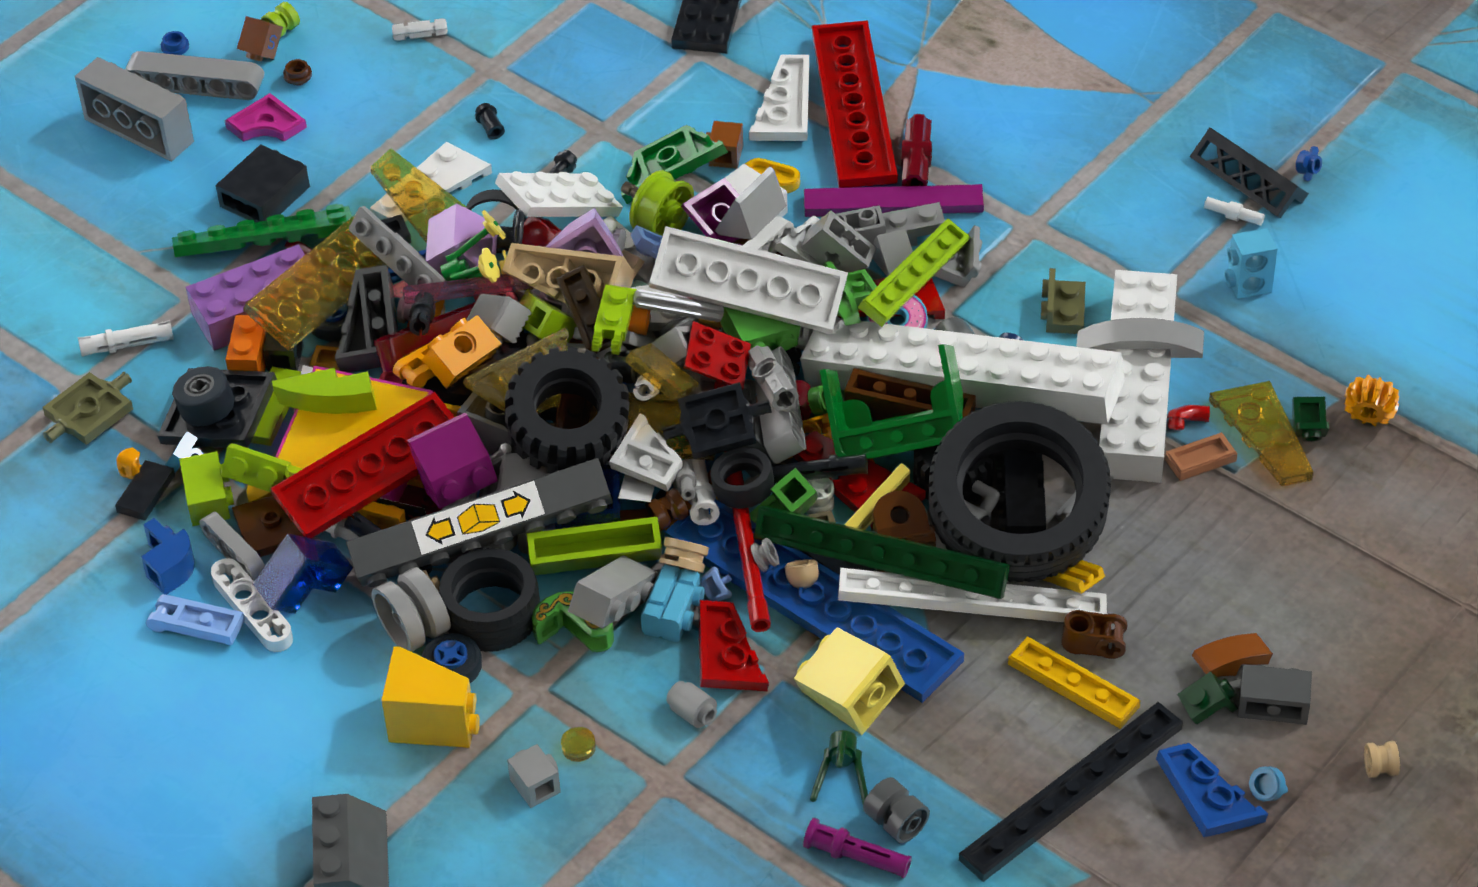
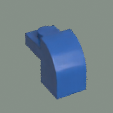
[141,518,195,595]

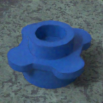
[1296,146,1322,181]

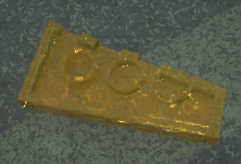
[371,148,472,243]
[1209,381,1314,486]

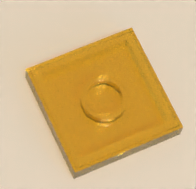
[624,343,699,401]

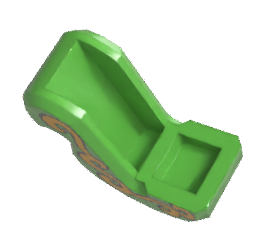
[532,591,614,652]

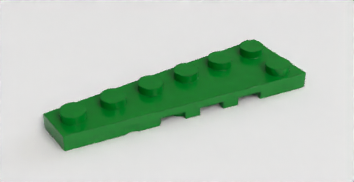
[172,204,353,257]

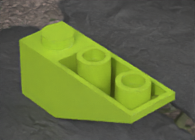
[519,289,577,348]

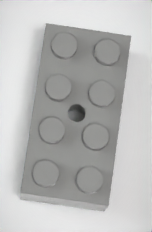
[75,57,194,162]

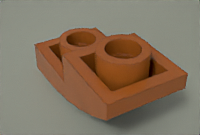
[1192,633,1273,677]

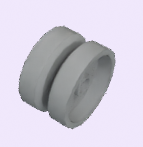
[372,567,451,652]

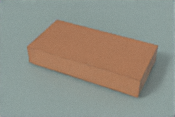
[1165,432,1237,481]

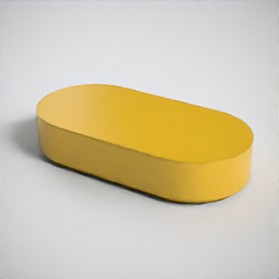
[745,158,800,193]

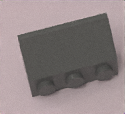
[312,794,389,887]

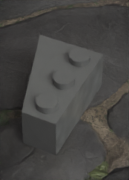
[335,265,398,372]

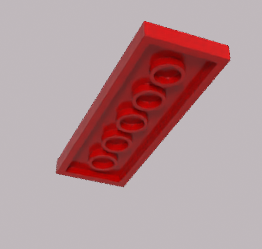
[271,391,455,541]

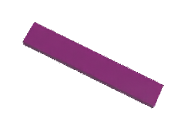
[804,184,984,217]

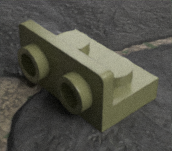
[1041,268,1086,334]

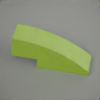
[272,368,377,414]

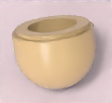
[785,559,819,589]

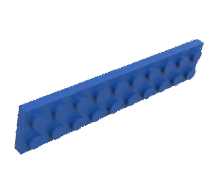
[665,498,964,703]

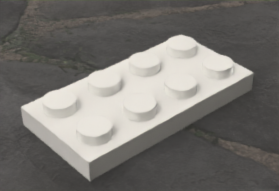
[495,171,623,217]

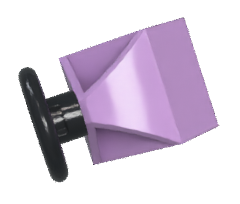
[425,204,524,296]

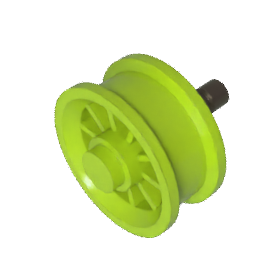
[621,170,694,236]

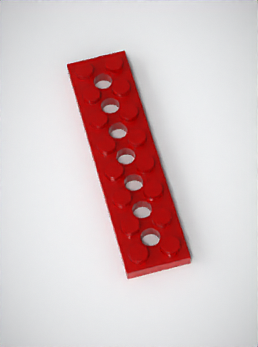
[812,20,898,188]

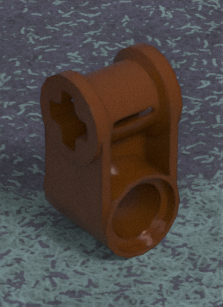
[1061,610,1128,659]

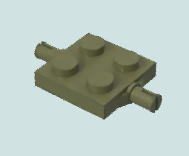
[43,372,133,445]

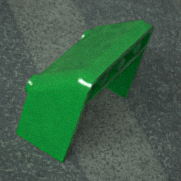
[820,344,963,460]

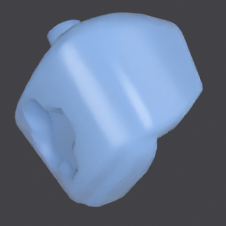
[700,567,732,601]

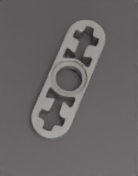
[199,511,266,581]

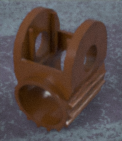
[871,491,936,573]

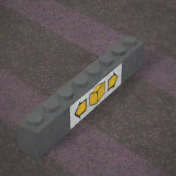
[346,458,613,587]

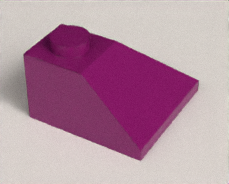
[681,177,740,243]

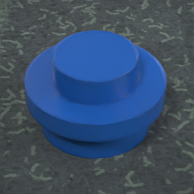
[161,31,189,55]

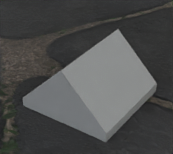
[715,166,787,240]

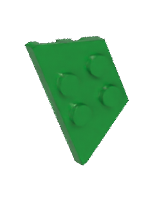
[621,125,728,204]

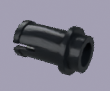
[475,103,505,140]

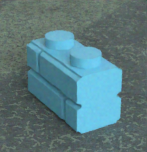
[641,564,705,642]

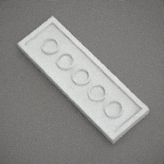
[649,226,848,334]

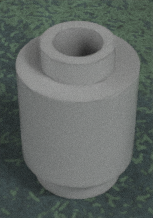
[666,681,717,728]

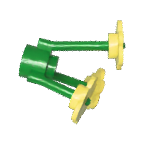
[440,210,514,288]

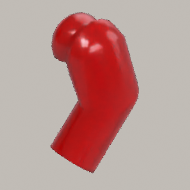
[1167,405,1210,430]

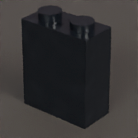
[216,144,310,222]

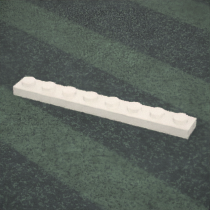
[838,568,1107,622]

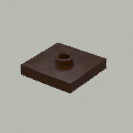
[232,496,313,557]

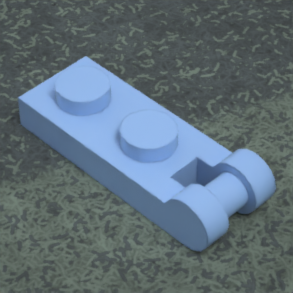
[146,594,245,645]

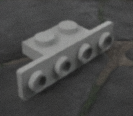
[349,206,445,302]

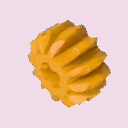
[1344,375,1399,427]

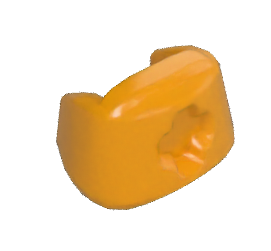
[116,447,142,480]

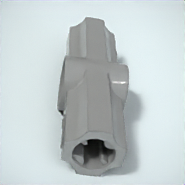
[748,345,799,412]

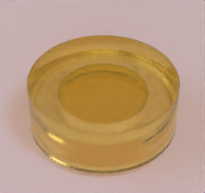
[561,727,596,762]

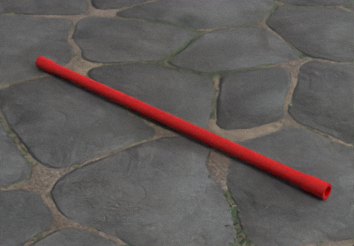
[725,451,771,632]

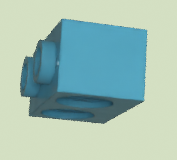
[1224,228,1278,299]

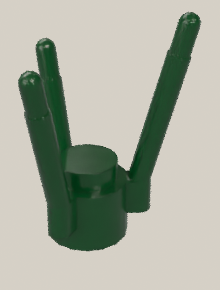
[810,730,868,804]

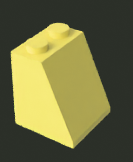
[794,627,905,735]

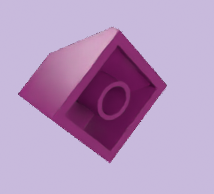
[407,413,498,509]

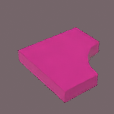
[225,93,307,142]

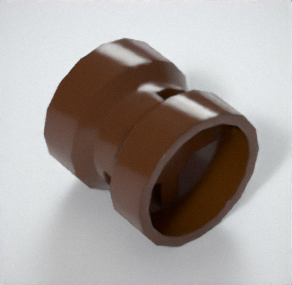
[645,487,690,531]

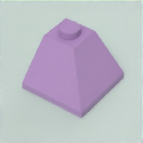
[546,208,623,256]

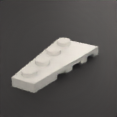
[370,142,492,222]

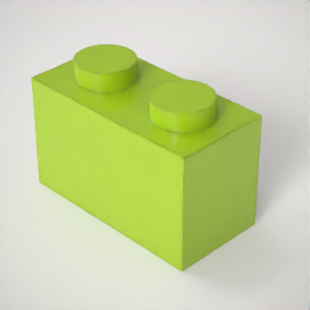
[179,451,235,526]

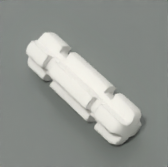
[392,18,448,41]

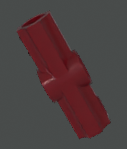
[901,114,932,186]

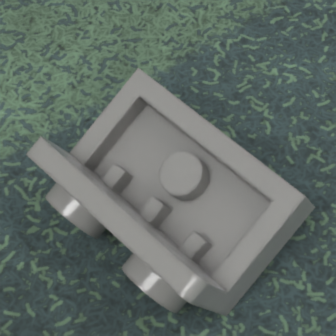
[934,225,982,288]

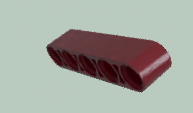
[374,294,506,372]

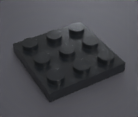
[157,368,277,448]

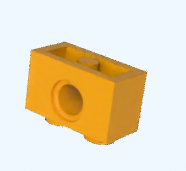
[422,315,501,389]

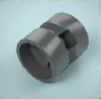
[863,777,930,843]

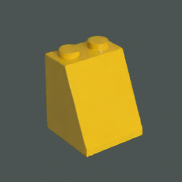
[381,646,480,748]

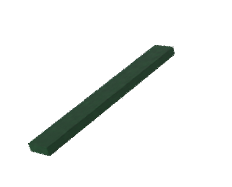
[754,506,1010,599]

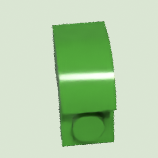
[749,468,818,523]

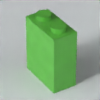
[720,306,801,351]

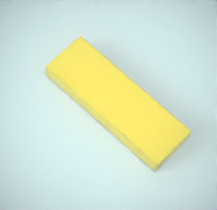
[844,463,910,530]

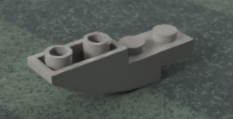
[821,202,945,246]

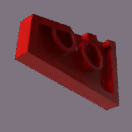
[698,600,769,691]

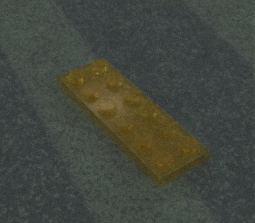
[243,215,388,351]

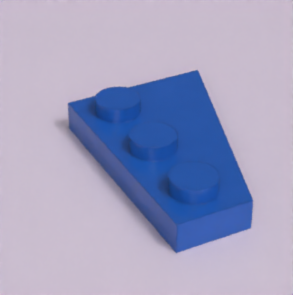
[1156,743,1268,838]

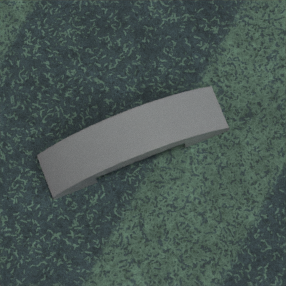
[1076,318,1204,358]

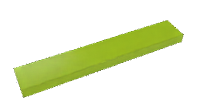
[858,218,971,327]

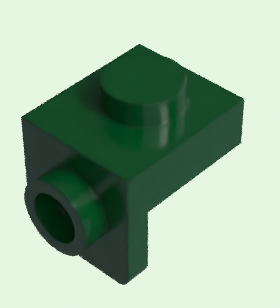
[1292,397,1329,442]
[1177,671,1238,724]

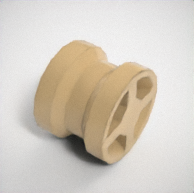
[1364,741,1400,778]

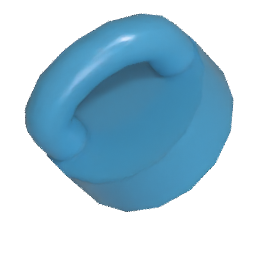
[1249,766,1288,802]

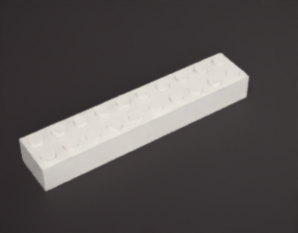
[800,318,1125,425]

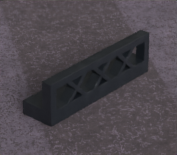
[1190,127,1309,218]

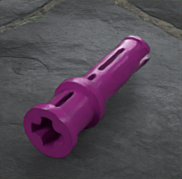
[803,817,912,878]

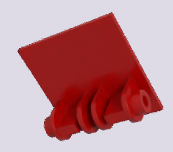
[684,321,751,390]

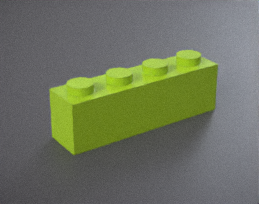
[526,517,662,575]

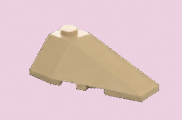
[502,243,635,304]

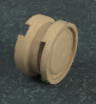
[659,537,709,573]

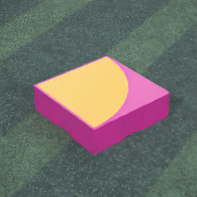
[275,366,433,502]

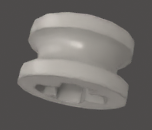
[751,538,779,572]

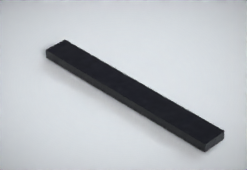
[959,702,1183,882]

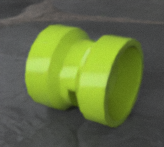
[260,1,300,38]

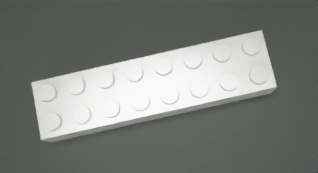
[1099,270,1177,483]

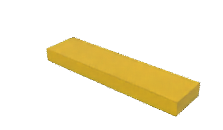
[1008,636,1140,729]

